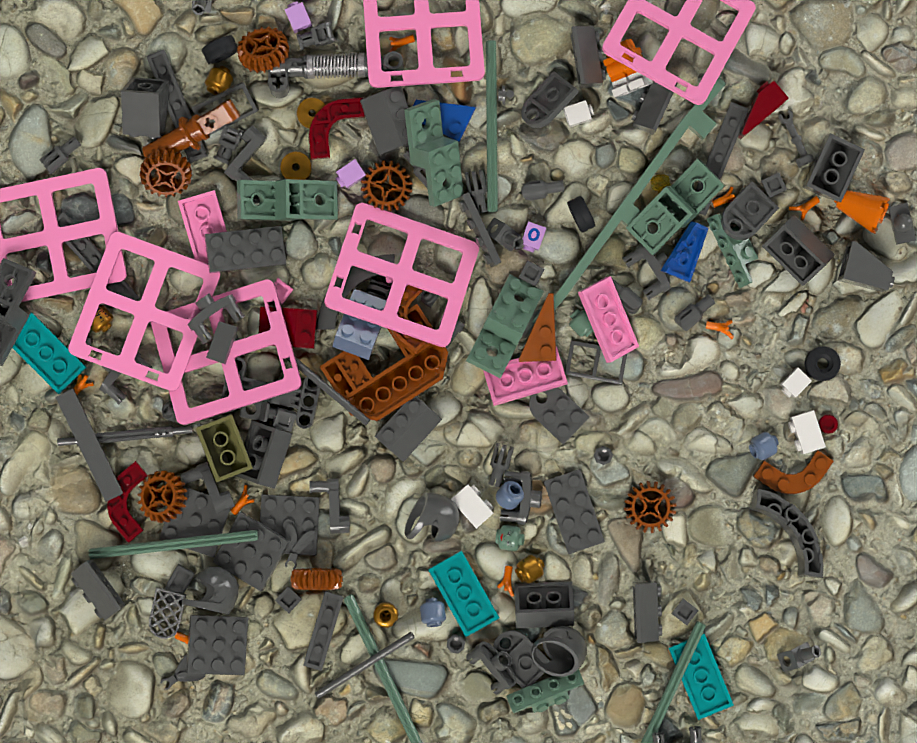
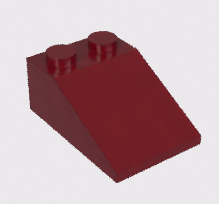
[738,81,789,140]
[258,307,318,349]

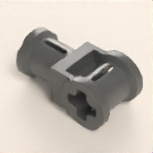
[296,22,337,50]
[213,124,245,165]

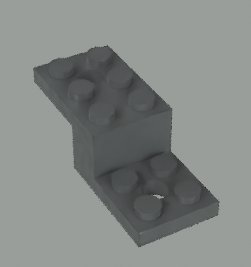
[0,258,36,366]

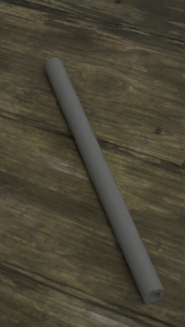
[286,357,370,426]
[315,632,415,699]

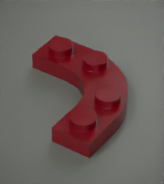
[308,98,365,160]
[107,461,148,543]

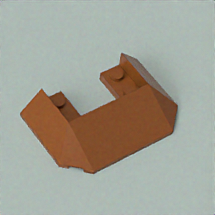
[320,304,449,421]

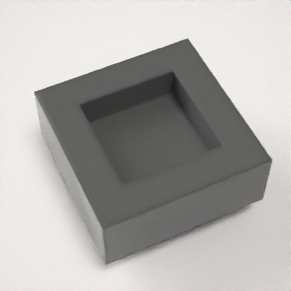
[761,172,787,198]
[519,261,545,287]
[272,407,297,432]
[275,586,302,613]
[671,598,699,625]

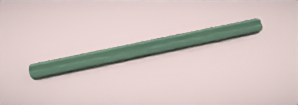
[486,40,498,212]
[89,530,258,559]
[344,594,423,743]
[641,621,706,743]

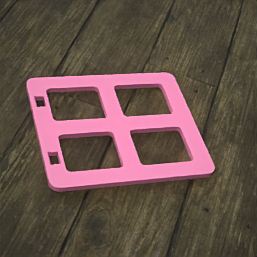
[363,0,485,88]
[602,0,756,105]
[0,168,127,302]
[324,203,479,347]
[69,232,220,391]
[151,280,302,425]

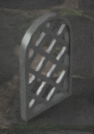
[149,587,187,639]

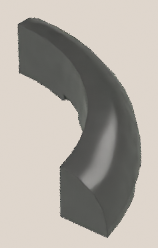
[317,254,395,330]
[749,489,824,578]

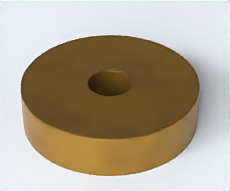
[297,98,325,129]
[280,152,312,180]

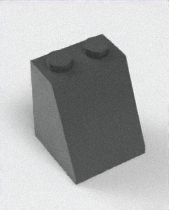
[121,77,169,139]
[837,241,895,292]

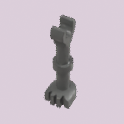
[778,110,814,168]

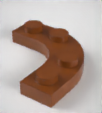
[390,285,427,356]
[753,450,834,494]

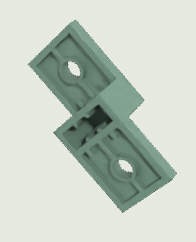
[404,99,464,207]
[626,159,726,255]
[237,179,338,221]
[466,274,544,378]

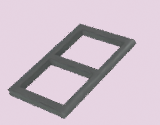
[191,82,259,135]
[565,340,627,385]

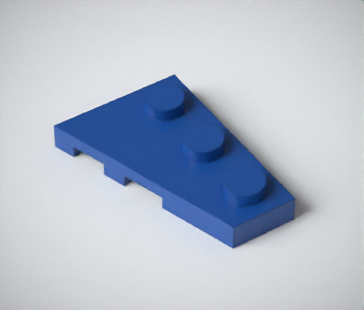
[413,99,476,142]
[660,221,709,283]

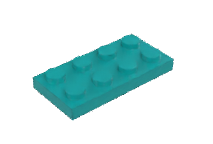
[12,313,87,394]
[428,550,499,637]
[668,633,734,720]

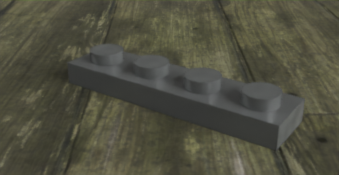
[458,192,501,268]
[303,591,344,671]

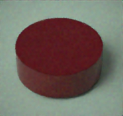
[818,415,838,434]

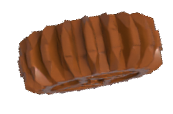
[237,26,289,73]
[139,149,192,198]
[361,160,413,212]
[137,470,188,523]
[624,481,677,533]
[290,568,343,590]

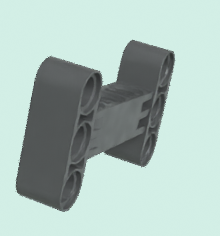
[221,357,321,429]

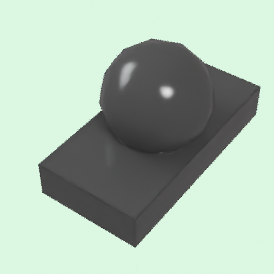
[888,203,916,245]

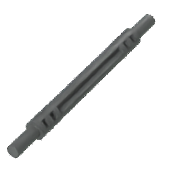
[57,425,193,446]

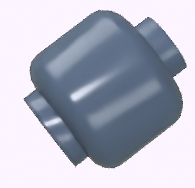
[749,432,779,460]
[496,481,524,510]
[420,598,446,627]

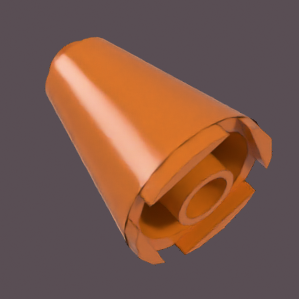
[834,190,891,234]

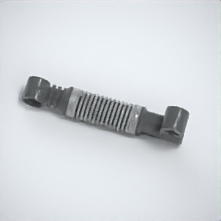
[268,51,404,98]

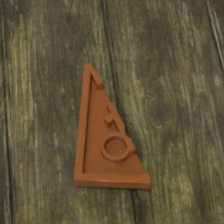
[519,293,556,362]

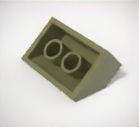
[195,414,253,483]

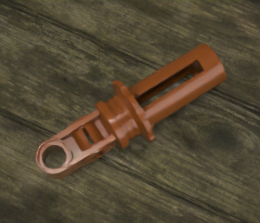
[142,99,241,157]

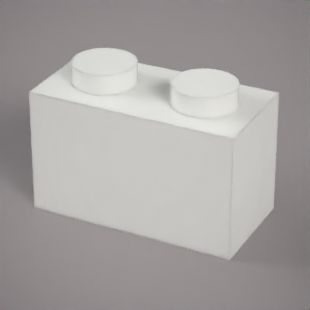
[788,410,826,454]
[451,484,494,529]

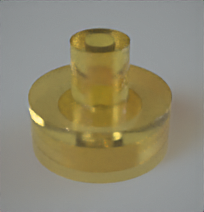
[650,174,670,194]

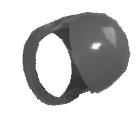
[404,493,459,542]
[182,566,239,615]
[531,626,587,677]

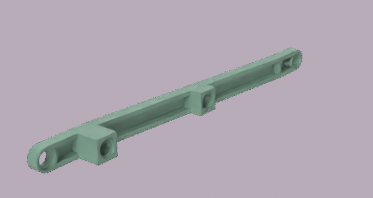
[532,77,727,324]

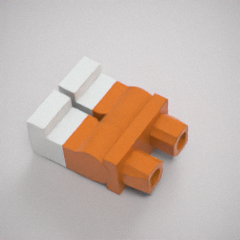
[603,39,653,97]

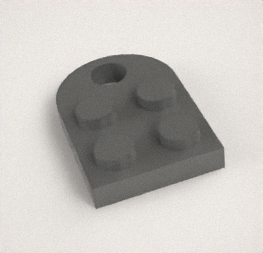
[521,71,579,128]
[721,182,779,240]
[529,387,589,445]
[493,630,550,688]

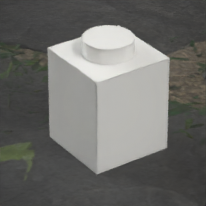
[563,100,594,128]
[780,368,812,398]

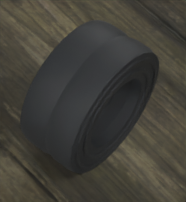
[202,35,238,64]
[567,196,596,233]
[805,346,841,381]

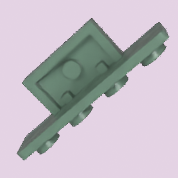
[707,213,758,288]
[506,669,584,713]

